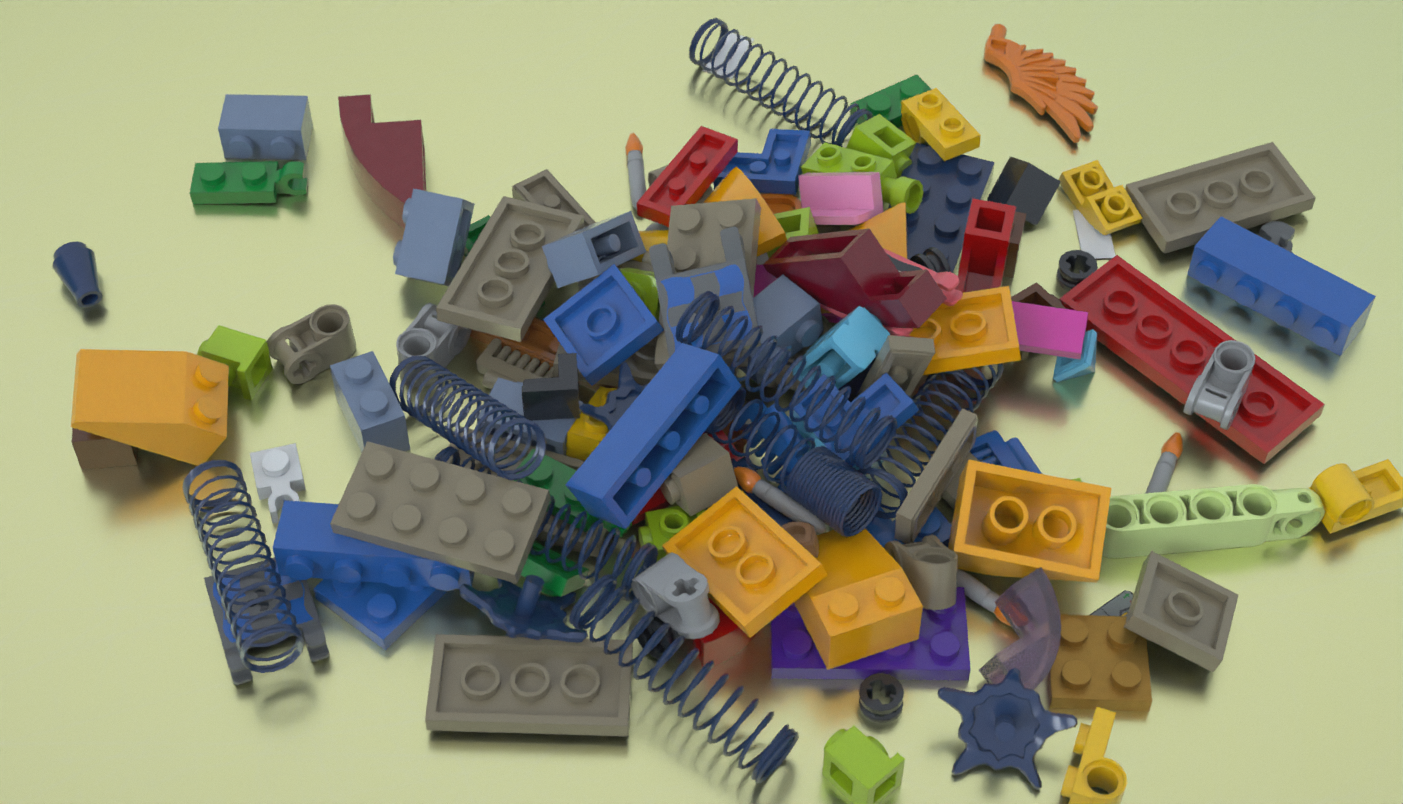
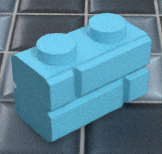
[792,306,890,389]

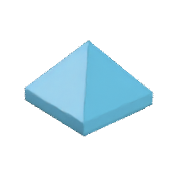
[1053,329,1097,382]

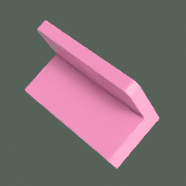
[798,172,884,225]

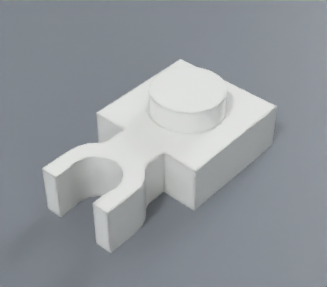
[250,443,306,524]

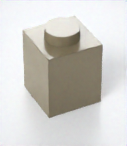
[660,433,738,516]

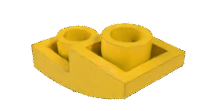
[1059,160,1142,235]

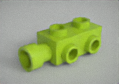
[801,142,923,214]

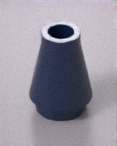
[52,241,103,308]

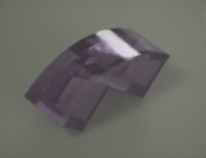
[979,567,1061,690]

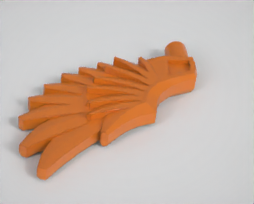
[984,24,1098,143]

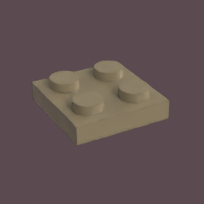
[1124,551,1239,672]

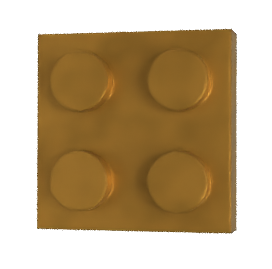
[1044,614,1152,712]

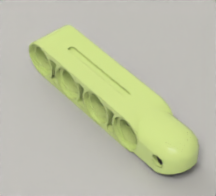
[1102,484,1325,558]

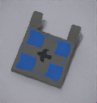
[649,227,762,358]
[204,557,330,685]

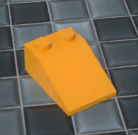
[71,349,229,466]
[948,459,1112,583]
[794,528,923,670]

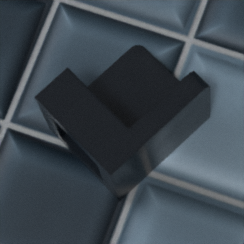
[987,156,1061,225]
[522,353,580,421]

